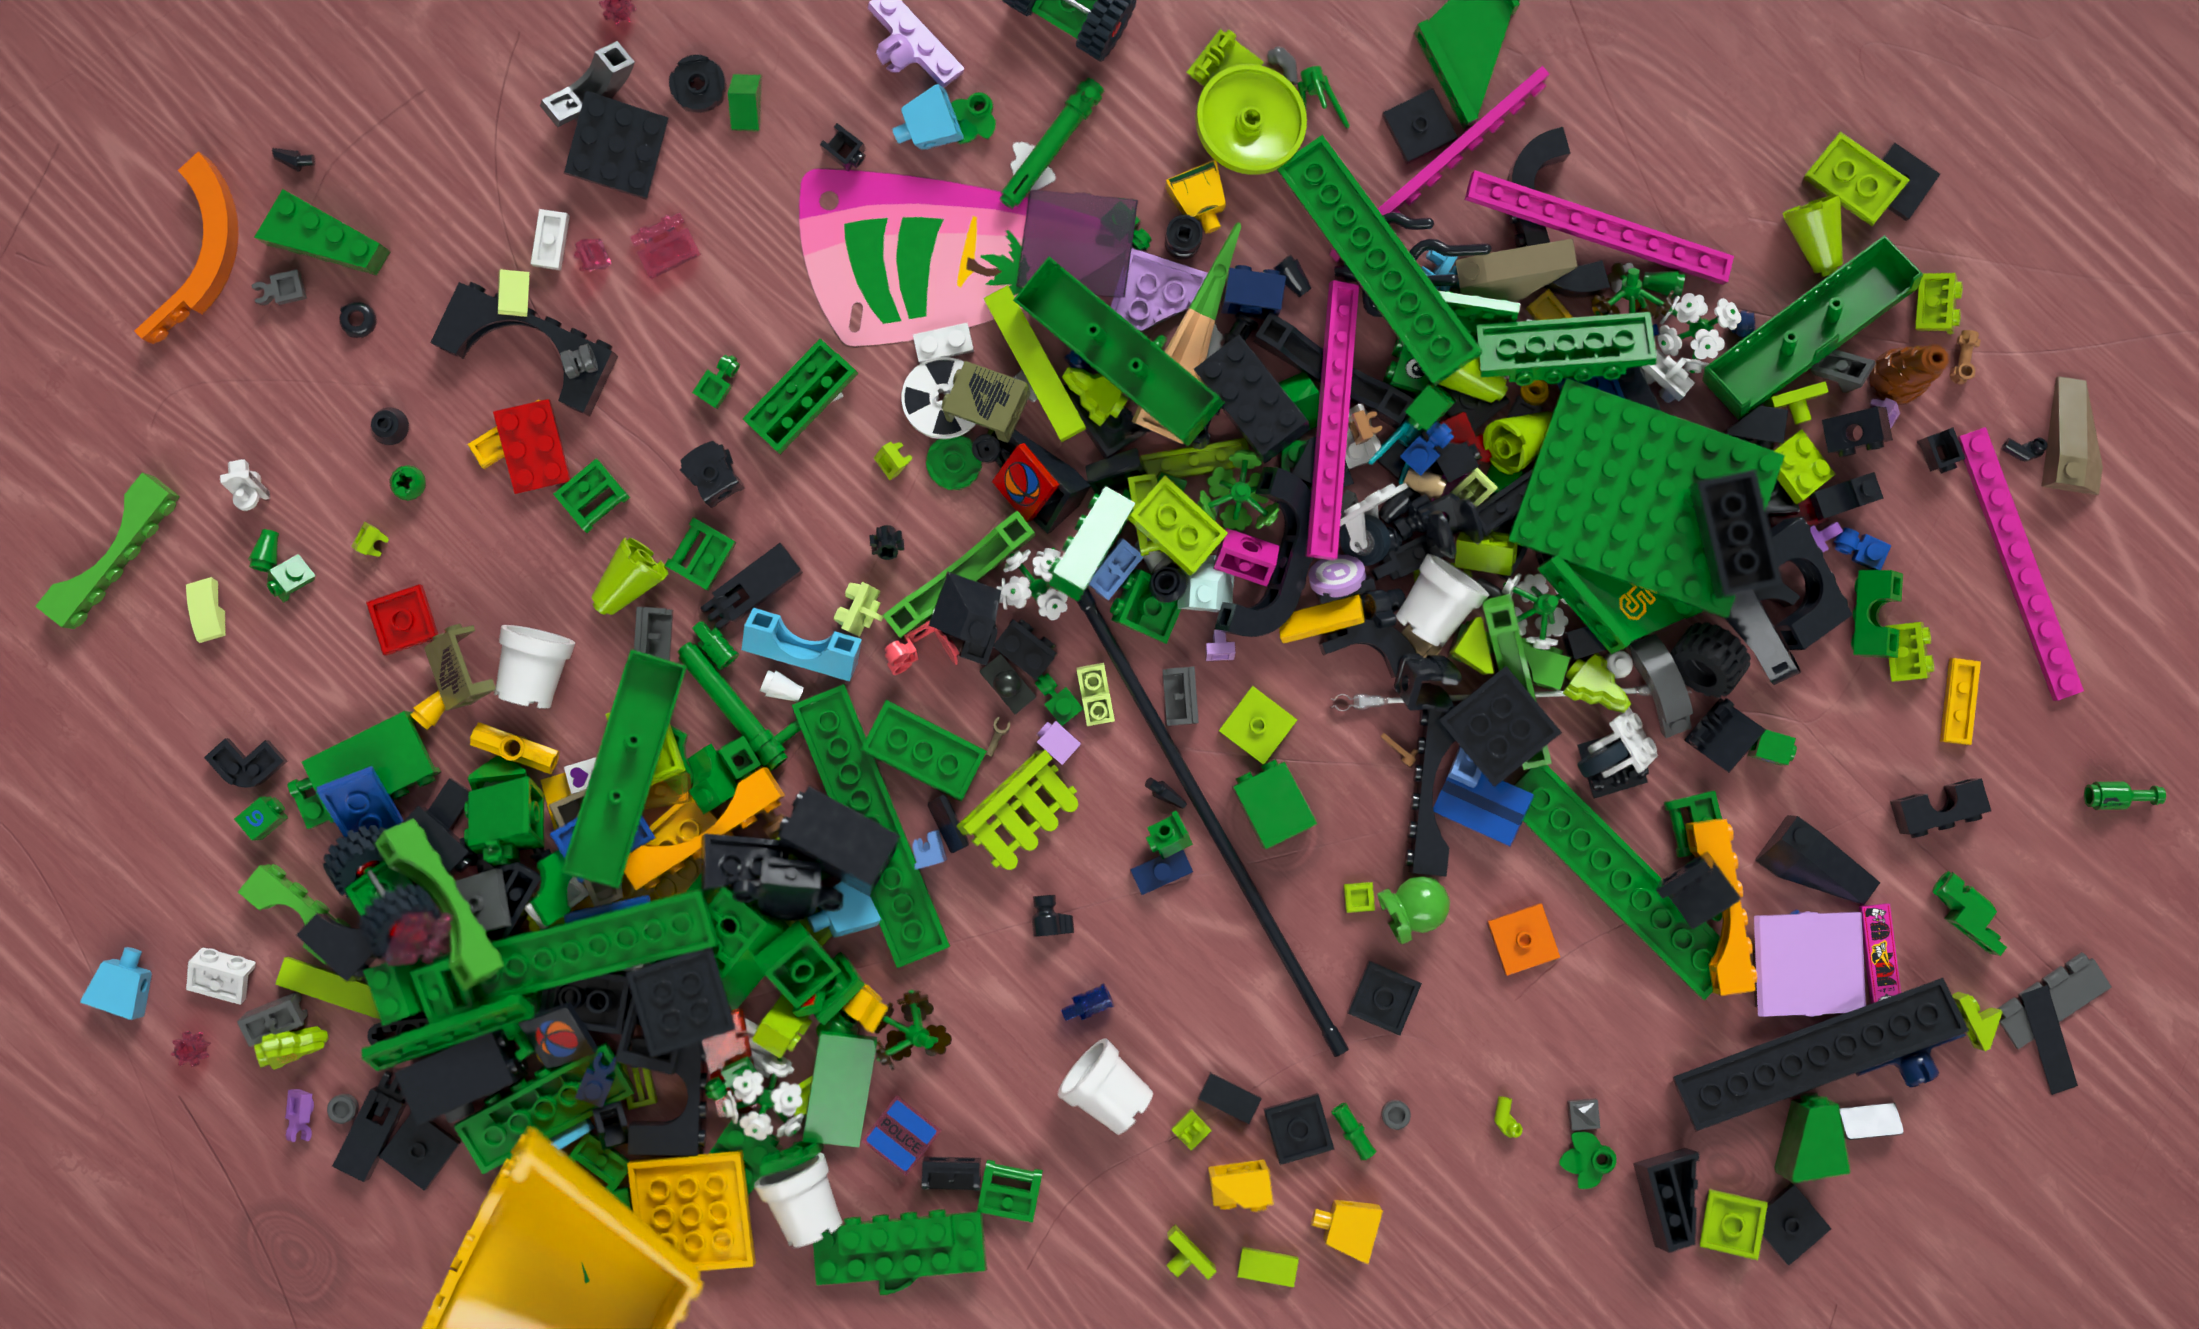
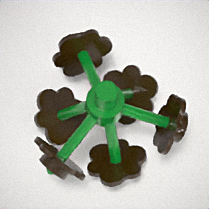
[1591,262,1674,320]
[874,990,952,1070]

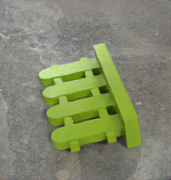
[956,750,1078,870]

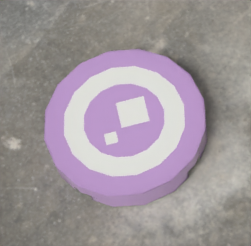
[1308,555,1366,597]

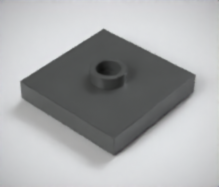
[455,869,511,933]

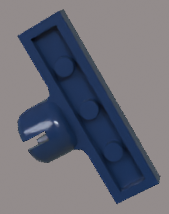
[1856,1034,1966,1087]

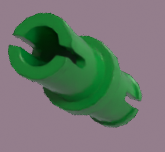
[1331,1102,1376,1161]

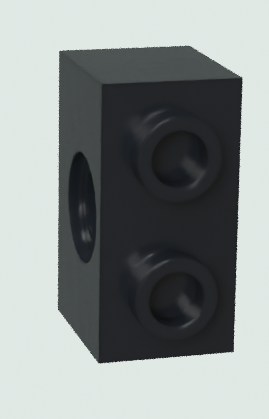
[1822,406,1893,457]

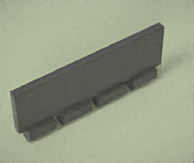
[1997,952,2112,1049]

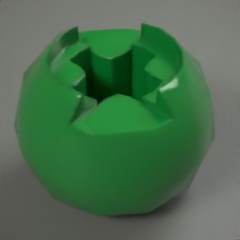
[389,465,426,501]

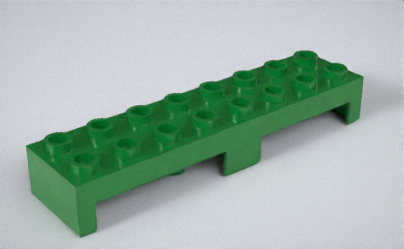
[1702,235,1923,420]
[1013,256,1225,446]
[560,649,687,889]

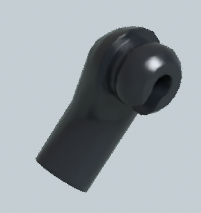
[2001,438,2048,462]

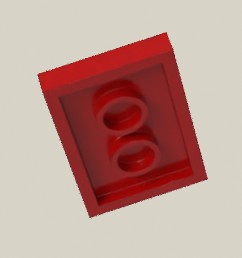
[493,399,571,494]

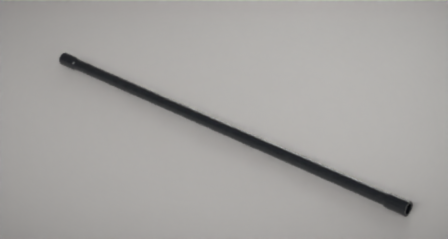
[1076,587,1349,1057]

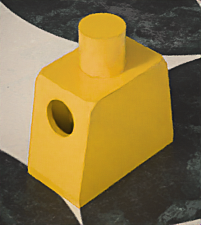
[1311,1200,1383,1264]

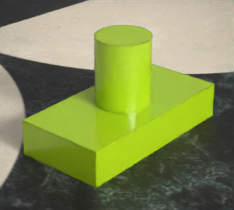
[1764,381,1829,425]
[1167,1225,1217,1280]

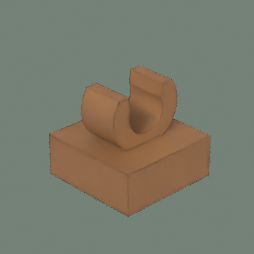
[1348,410,1383,445]

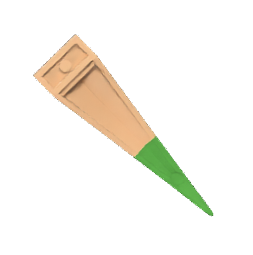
[1132,223,1241,444]

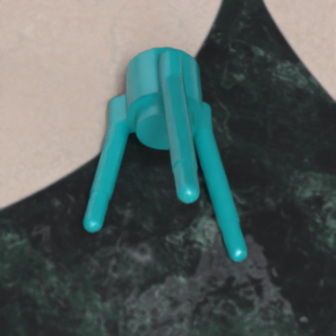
[1368,417,1424,484]

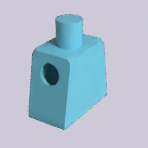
[892,84,964,150]
[807,881,881,938]
[80,947,152,1020]

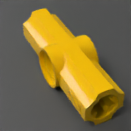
[470,722,560,774]

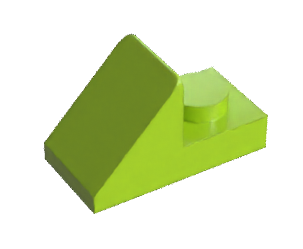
[1952,992,2002,1051]

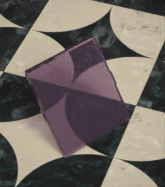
[1016,190,1138,298]

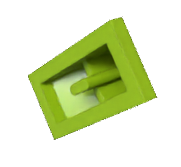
[1450,617,1494,675]

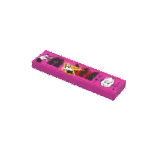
[1859,903,1901,1004]

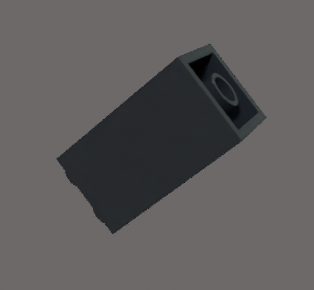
[777,786,900,897]
[394,1028,528,1126]

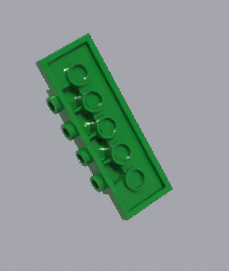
[1476,312,1657,386]
[454,1042,636,1174]
[813,1209,987,1285]

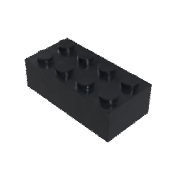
[1194,335,1310,464]
[1689,469,1783,599]

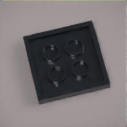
[563,91,669,200]
[1439,666,1562,787]
[626,947,737,1057]

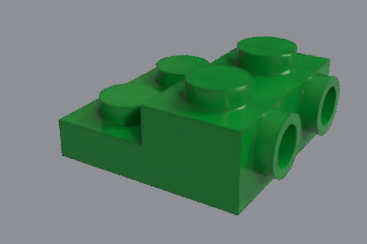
[1110,569,1181,644]
[709,1115,783,1196]

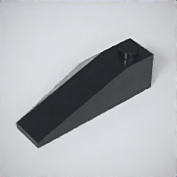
[987,429,1091,534]
[1754,815,1881,905]

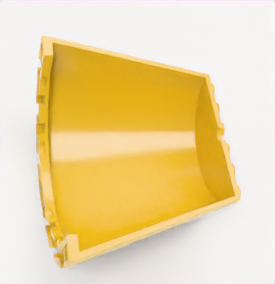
[421,1127,703,1329]

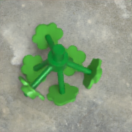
[1198,449,1279,532]

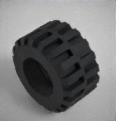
[1670,622,1751,698]

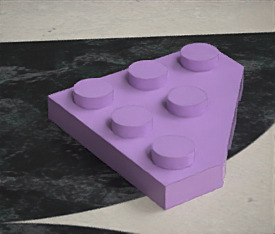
[1111,248,1208,332]

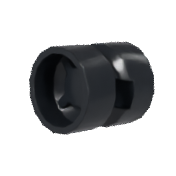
[1165,215,1203,260]

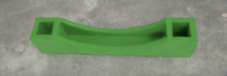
[35,473,180,629]
[883,511,1036,640]
[1483,594,1552,770]
[374,819,504,991]

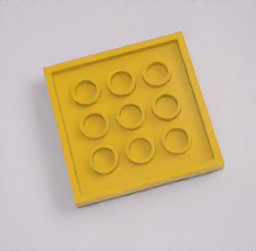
[627,1151,756,1271]

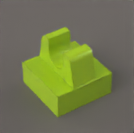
[874,442,912,480]
[351,522,389,557]
[1171,1109,1212,1151]

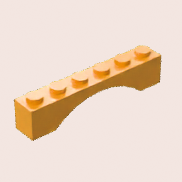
[624,767,785,891]
[1685,819,1757,996]

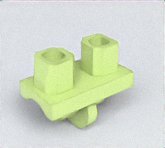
[834,582,883,637]

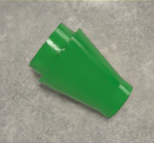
[1642,271,1685,298]
[248,529,279,573]

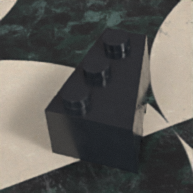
[1633,1148,1699,1253]

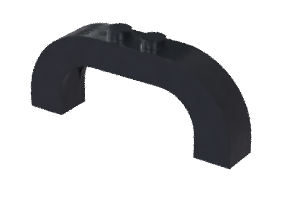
[1507,127,1610,298]
[1214,467,1314,637]

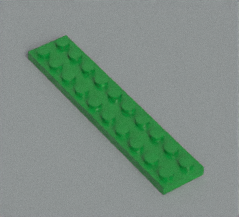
[1277,134,1482,387]
[792,684,950,968]
[1514,765,1720,1000]
[425,888,718,1006]

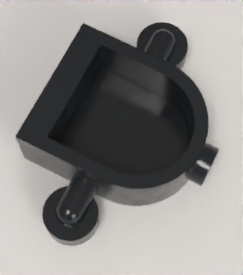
[732,857,844,920]

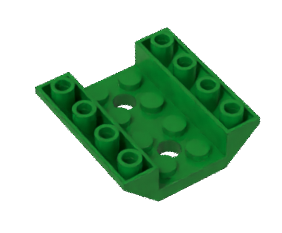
[650,874,790,1014]

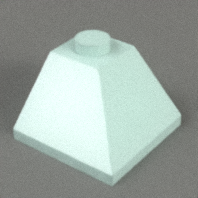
[1177,555,1234,612]

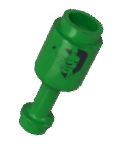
[2084,781,2166,810]

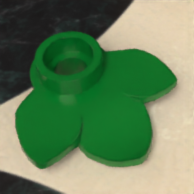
[951,92,996,144]
[1559,1131,1617,1189]

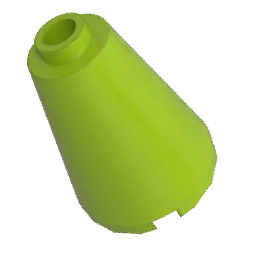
[1782,195,1843,277]
[1438,357,1508,403]
[1483,411,1553,474]
[592,538,668,615]

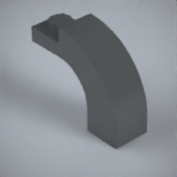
[540,41,635,128]
[1629,634,1693,738]

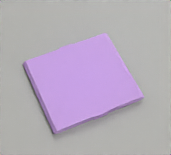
[1754,911,1866,1017]

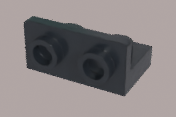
[993,619,1058,681]

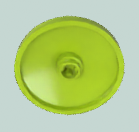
[1195,64,1307,175]

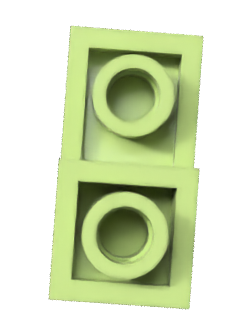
[186,577,225,643]
[1076,663,1115,726]

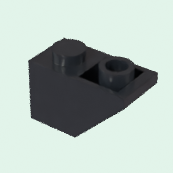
[1722,406,1788,450]

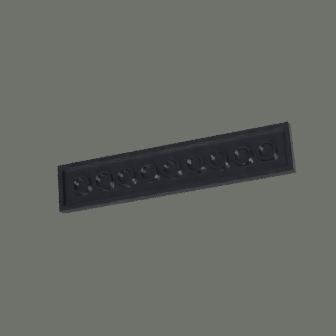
[1673,978,1969,1132]

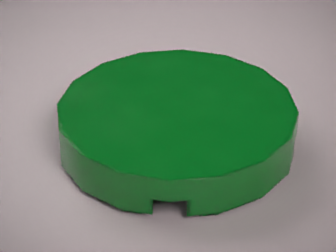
[926,436,982,490]

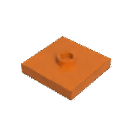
[1487,903,1560,976]

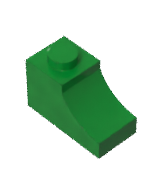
[687,744,738,815]

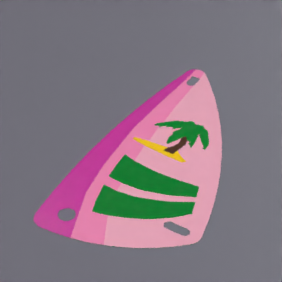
[799,169,1131,346]

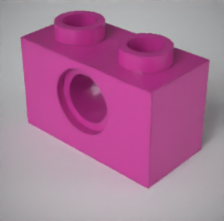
[1213,528,1279,587]

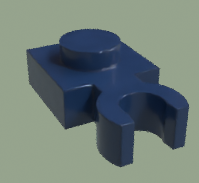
[575,1052,617,1108]

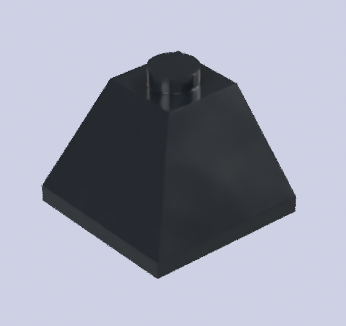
[928,571,1001,648]

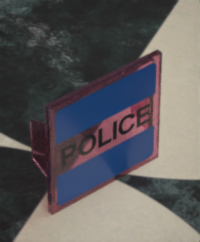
[862,1095,942,1176]

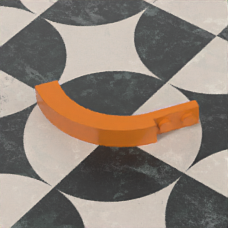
[134,151,239,344]

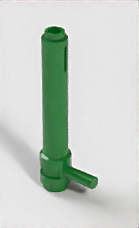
[999,77,1104,209]
[677,642,801,771]

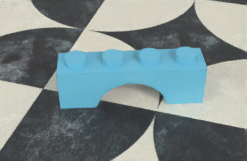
[741,608,862,681]

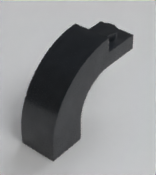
[1319,620,1416,678]

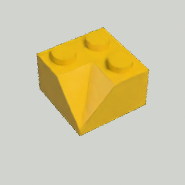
[1208,1159,1273,1212]

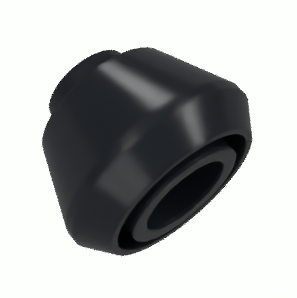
[370,407,409,445]
[1149,565,1187,603]

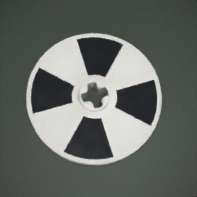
[902,357,976,439]

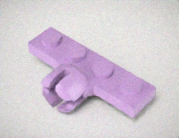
[868,0,964,88]

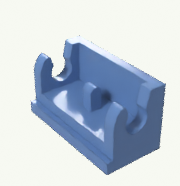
[1088,538,1144,600]
[913,830,947,869]

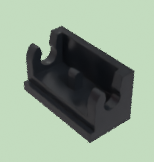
[922,1156,981,1191]

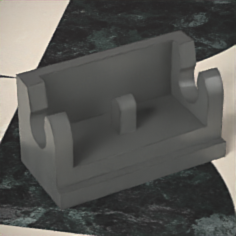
[634,607,673,661]
[1162,666,1199,726]
[237,992,308,1047]

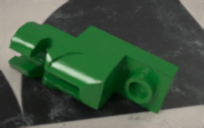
[1932,871,2007,956]

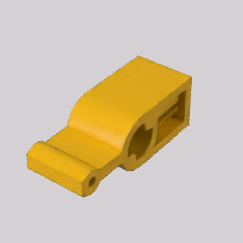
[842,984,888,1033]

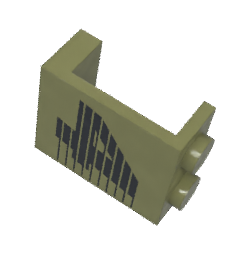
[941,361,1030,443]
[424,624,496,711]

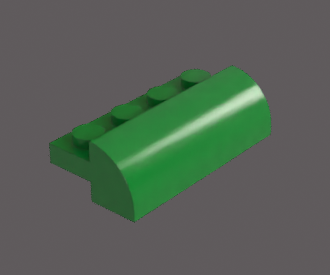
[1396,291,1520,345]
[743,338,858,455]

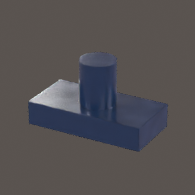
[1130,850,1193,895]

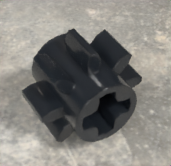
[869,525,905,560]

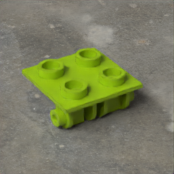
[1187,29,1264,87]

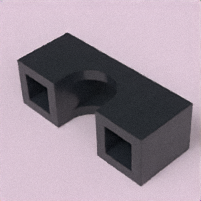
[1890,778,1992,838]

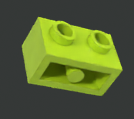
[751,994,813,1058]

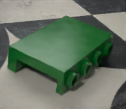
[302,711,441,823]

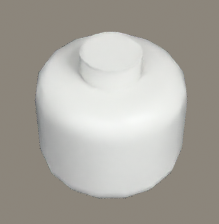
[1604,650,1633,679]

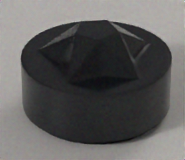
[972,434,1002,464]

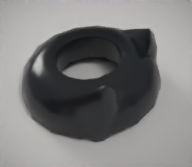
[339,302,377,338]

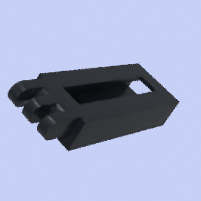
[700,543,803,630]
[332,1071,407,1182]

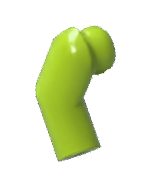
[1494,1096,1523,1138]

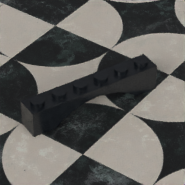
[1253,312,1415,429]
[1405,706,1456,877]

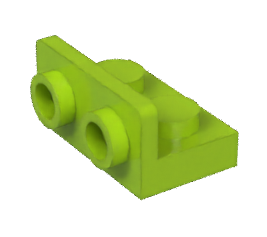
[1916,273,1963,334]
[1885,622,1934,682]

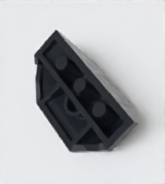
[481,862,541,942]

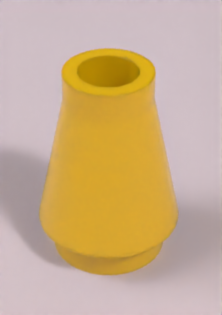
[410,689,445,730]

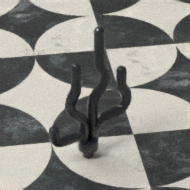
[1334,212,1492,318]

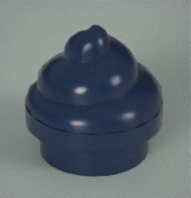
[1727,310,1756,339]

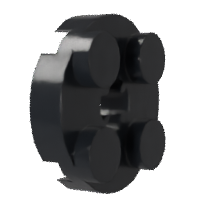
[669,55,726,113]

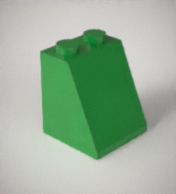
[1232,759,1317,849]
[464,777,544,854]
[363,945,442,1025]
[1775,1092,1851,1183]

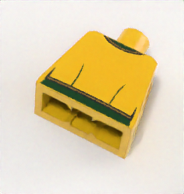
[1165,160,1226,234]

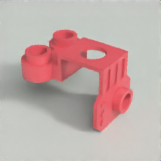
[885,621,959,675]

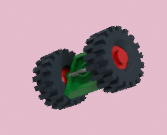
[1002,0,1137,62]
[323,825,441,959]

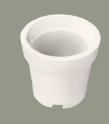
[1396,554,1489,647]
[494,625,575,708]
[1058,1038,1153,1135]
[754,1153,842,1247]

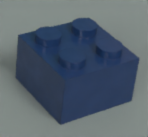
[1222,265,1286,319]

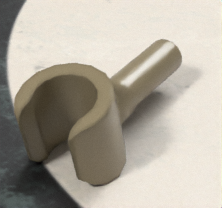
[986,717,1010,757]

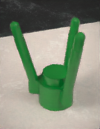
[1297,66,1350,129]

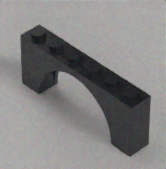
[430,282,618,417]
[296,806,475,982]

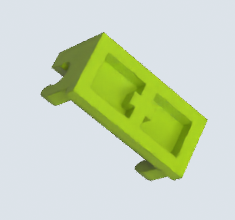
[1455,532,1518,576]

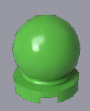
[1377,876,1450,944]

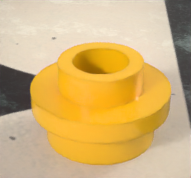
[1520,380,1549,405]

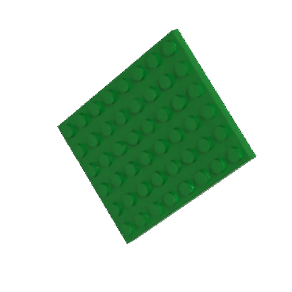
[1507,378,1785,618]

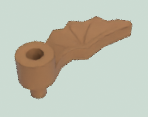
[1380,733,1417,768]

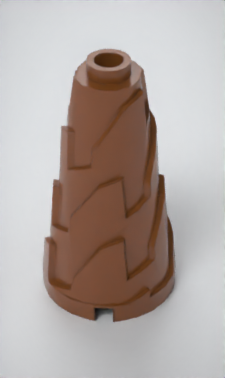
[1869,344,1949,405]

